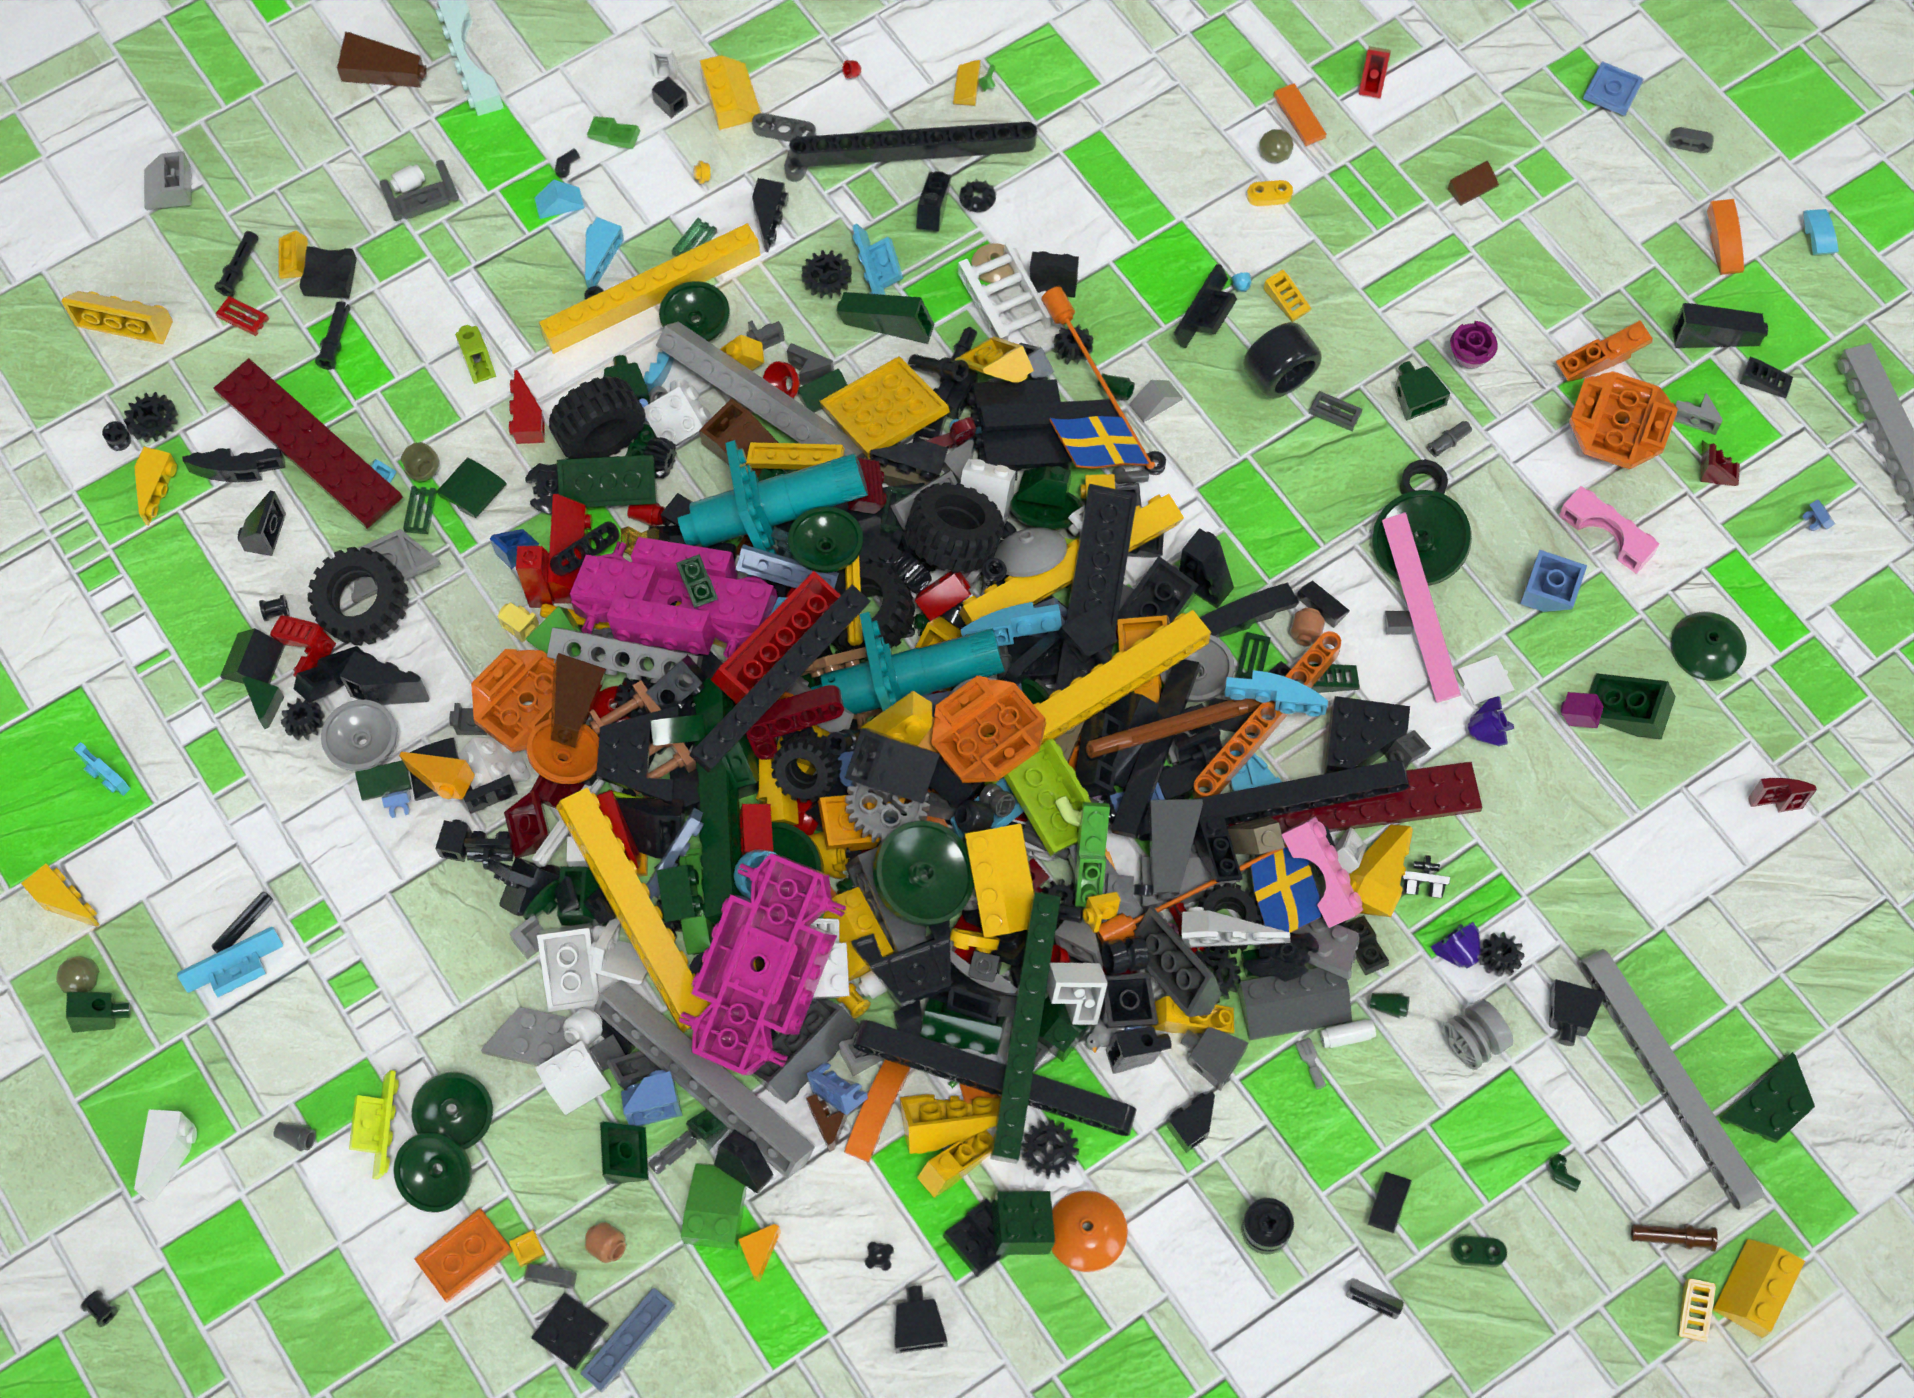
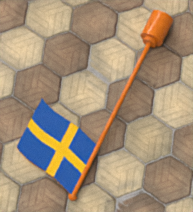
[1041,287,1155,469]
[1096,843,1321,946]

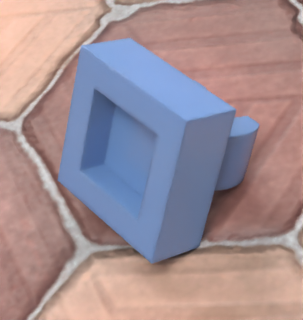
[1803,499,1835,531]
[382,789,411,818]

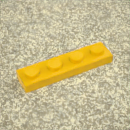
[746,442,845,469]

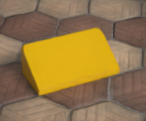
[953,60,981,106]
[279,230,308,279]

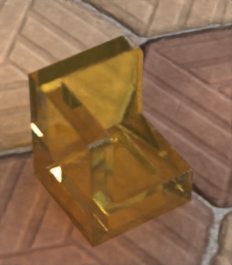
[621,526,659,556]

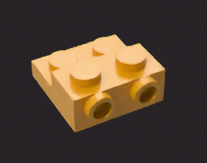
[818,795,881,851]

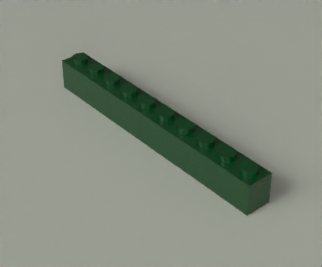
[693,677,744,924]
[990,892,1061,1164]

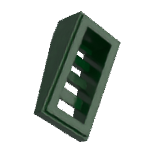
[1309,664,1360,693]

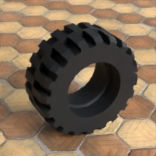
[549,376,646,459]
[905,482,1004,573]
[307,547,409,646]
[832,561,915,660]

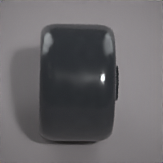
[1243,322,1322,398]

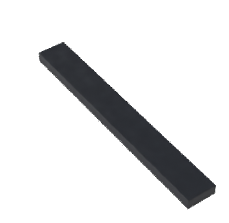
[1111,659,1200,839]

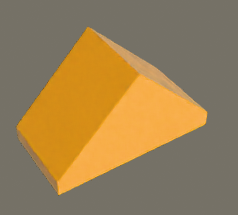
[738,1224,781,1282]

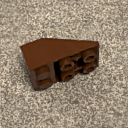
[699,398,779,477]

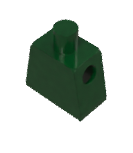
[604,355,651,404]
[1395,361,1450,421]
[66,992,131,1033]

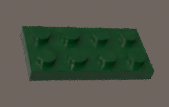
[557,454,658,507]

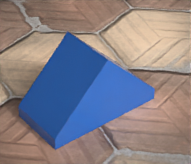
[490,529,539,569]

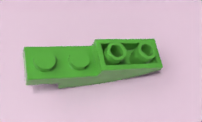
[1075,802,1110,908]
[680,848,713,955]

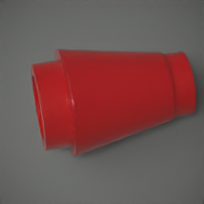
[627,503,665,527]

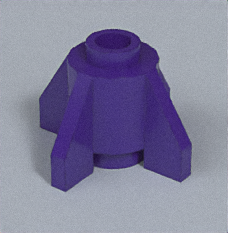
[1468,696,1514,747]
[1431,922,1481,969]

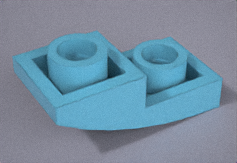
[1803,209,1839,255]
[644,350,674,394]

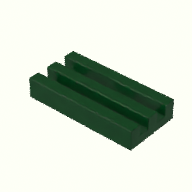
[1236,632,1271,679]

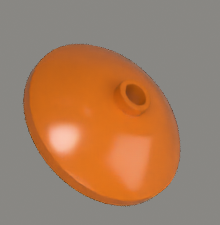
[526,719,599,784]
[1051,1191,1128,1272]

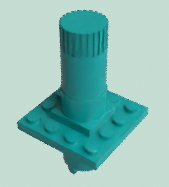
[677,440,868,554]
[811,612,1005,715]

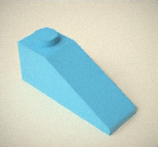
[585,217,624,289]

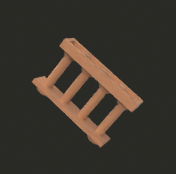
[589,680,696,798]

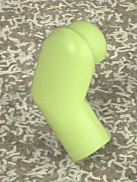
[1055,796,1082,827]

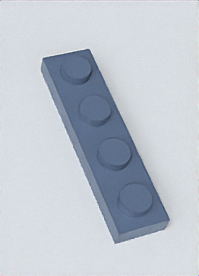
[736,544,839,589]
[646,808,703,900]
[580,1288,675,1393]

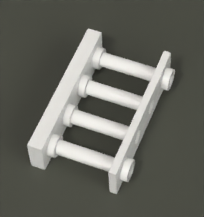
[958,241,1051,341]

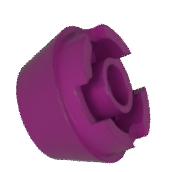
[1450,321,1498,369]

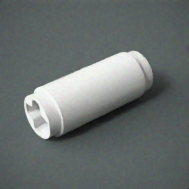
[1320,1019,1376,1048]

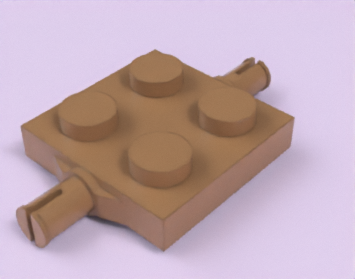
[801,647,868,678]

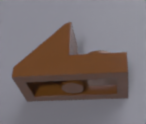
[806,1094,848,1152]

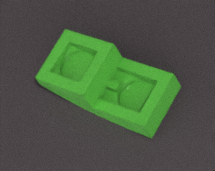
[587,116,640,149]

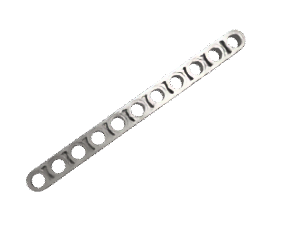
[1579,949,1764,1210]

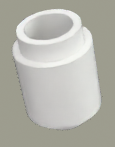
[389,164,426,195]
[858,971,888,999]

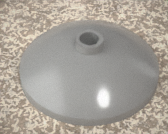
[994,527,1067,577]
[1160,635,1234,702]
[321,700,397,771]

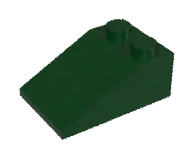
[1589,673,1676,740]

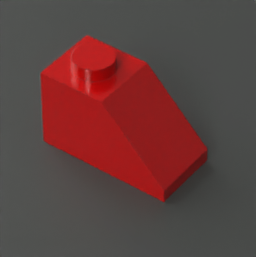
[1359,46,1391,98]

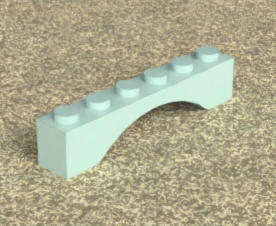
[435,0,503,116]

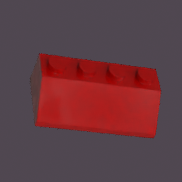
[547,494,592,604]

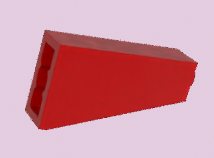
[516,546,554,608]

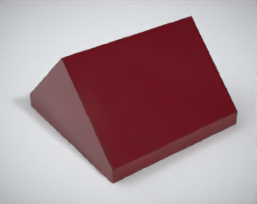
[504,789,550,858]

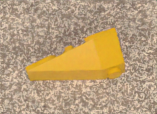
[1349,824,1413,917]
[900,1094,1000,1154]

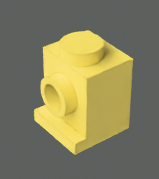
[497,602,539,643]

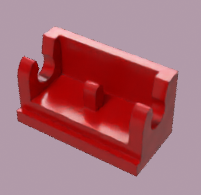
[915,570,971,621]
[739,804,773,857]

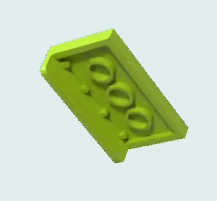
[1004,738,1091,856]

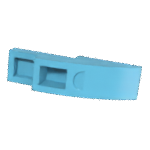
[961,602,1062,646]
[1225,670,1328,717]

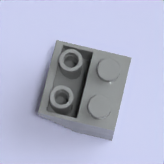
[144,151,191,210]

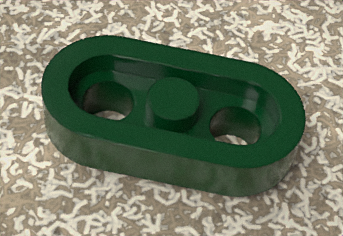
[1451,1236,1507,1268]

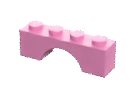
[1559,486,1659,574]
[1281,816,1363,928]

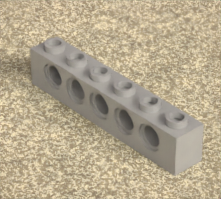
[547,627,703,683]

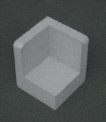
[509,916,544,960]

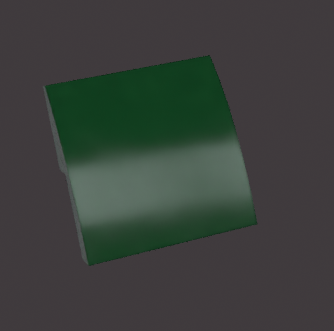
[436,457,507,518]

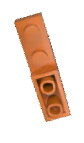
[1556,320,1653,381]

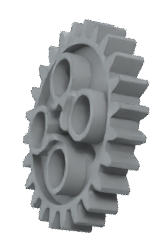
[845,781,930,843]

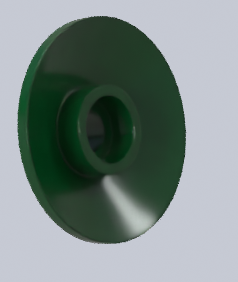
[523,879,559,920]

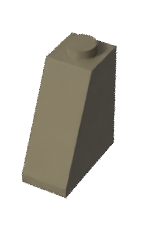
[1227,816,1285,854]

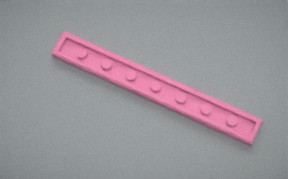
[1382,512,1461,703]

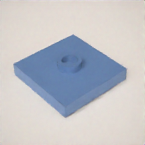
[1583,61,1644,116]

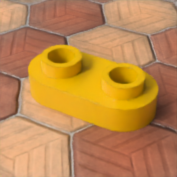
[1247,180,1293,206]
[950,928,1000,954]

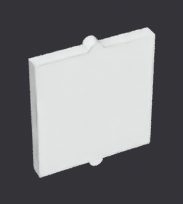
[1457,655,1515,706]

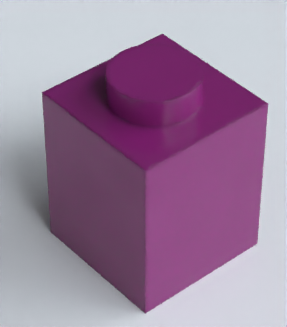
[1561,692,1604,728]

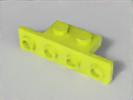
[349,1070,399,1180]

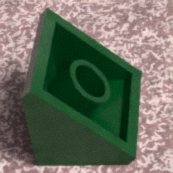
[600,1121,649,1185]

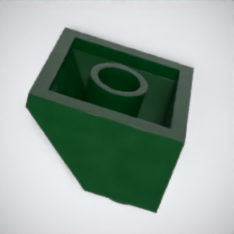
[1017,466,1071,507]
[1038,995,1092,1062]

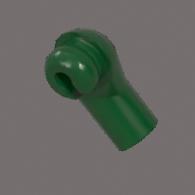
[1549,1154,1581,1193]

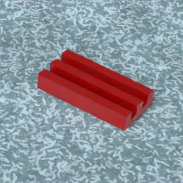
[215,296,269,336]

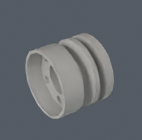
[1443,999,1514,1070]

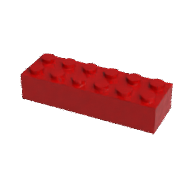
[711,571,841,704]

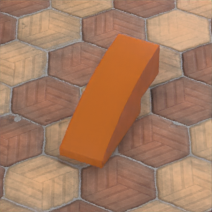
[1707,199,1744,275]

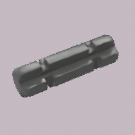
[648,1131,697,1175]

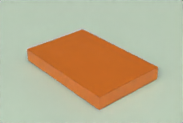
[414,1208,513,1303]

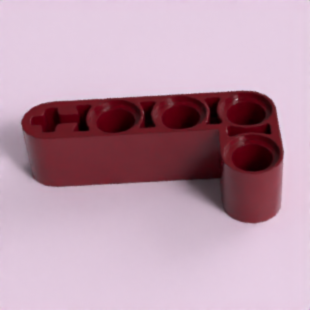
[747,685,844,760]

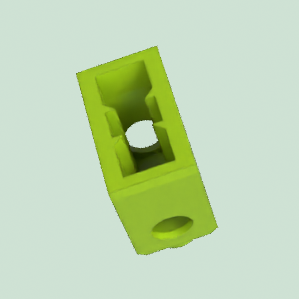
[455,325,496,384]

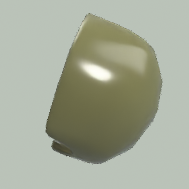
[1259,129,1294,163]
[401,442,440,482]
[56,956,100,993]

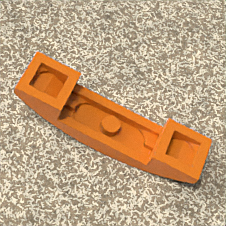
[844,1060,911,1163]

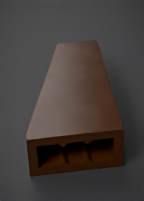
[337,32,427,88]
[551,653,606,748]

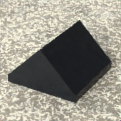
[220,628,285,684]
[1099,973,1158,1028]

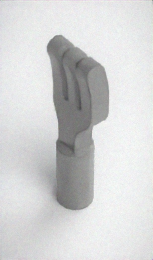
[1295,1038,1326,1089]

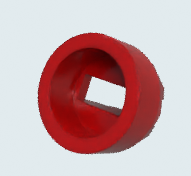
[842,60,862,78]

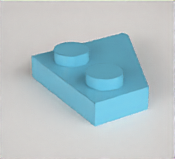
[73,742,130,796]
[1223,746,1281,792]

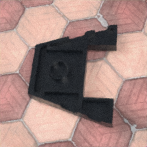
[596,706,679,804]
[851,919,951,1007]

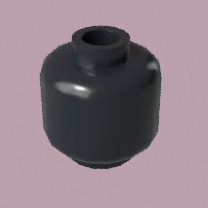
[955,800,994,833]

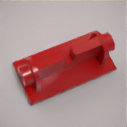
[293,631,336,677]

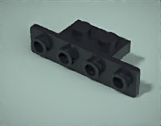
[1174,264,1237,348]

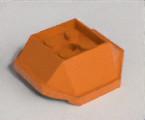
[1569,371,1678,469]
[471,649,555,752]
[931,676,1046,783]

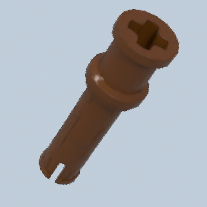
[1631,1224,1718,1252]

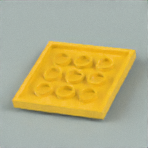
[819,356,950,459]

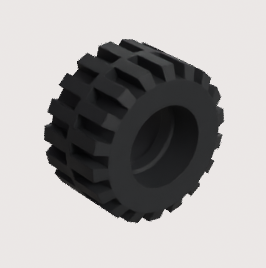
[771,731,842,803]
[1197,883,1262,954]

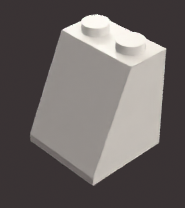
[960,459,1016,525]

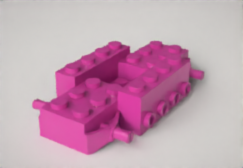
[570,537,778,658]
[679,853,846,1075]

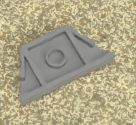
[351,529,441,603]
[1291,918,1360,980]
[481,1007,573,1066]

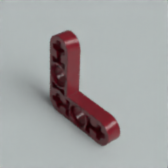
[926,417,976,449]

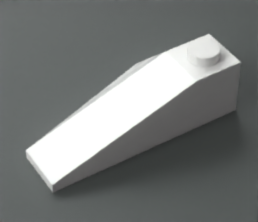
[1182,907,1291,948]

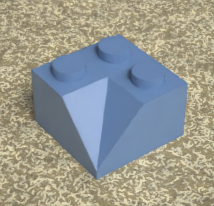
[1520,550,1587,612]
[621,1070,683,1126]

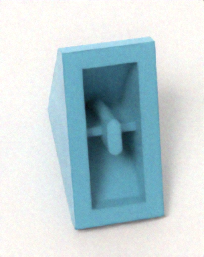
[535,180,585,219]

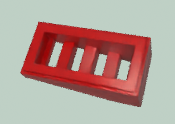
[270,615,324,648]

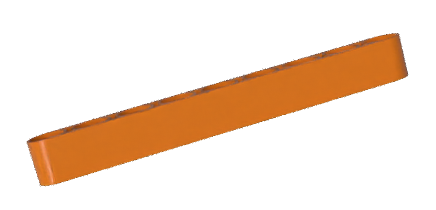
[1193,631,1342,799]

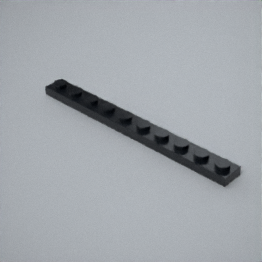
[689,584,871,773]

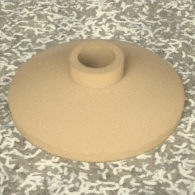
[972,243,1014,284]

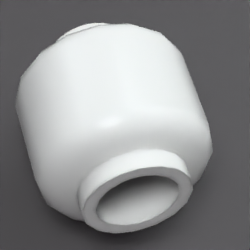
[563,1009,602,1045]

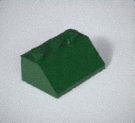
[920,998,1007,1055]

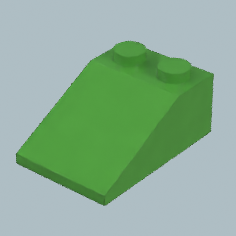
[681,1164,746,1250]

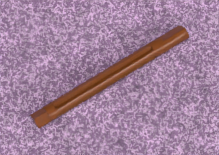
[1086,698,1261,758]

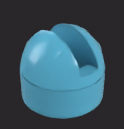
[1232,272,1251,291]

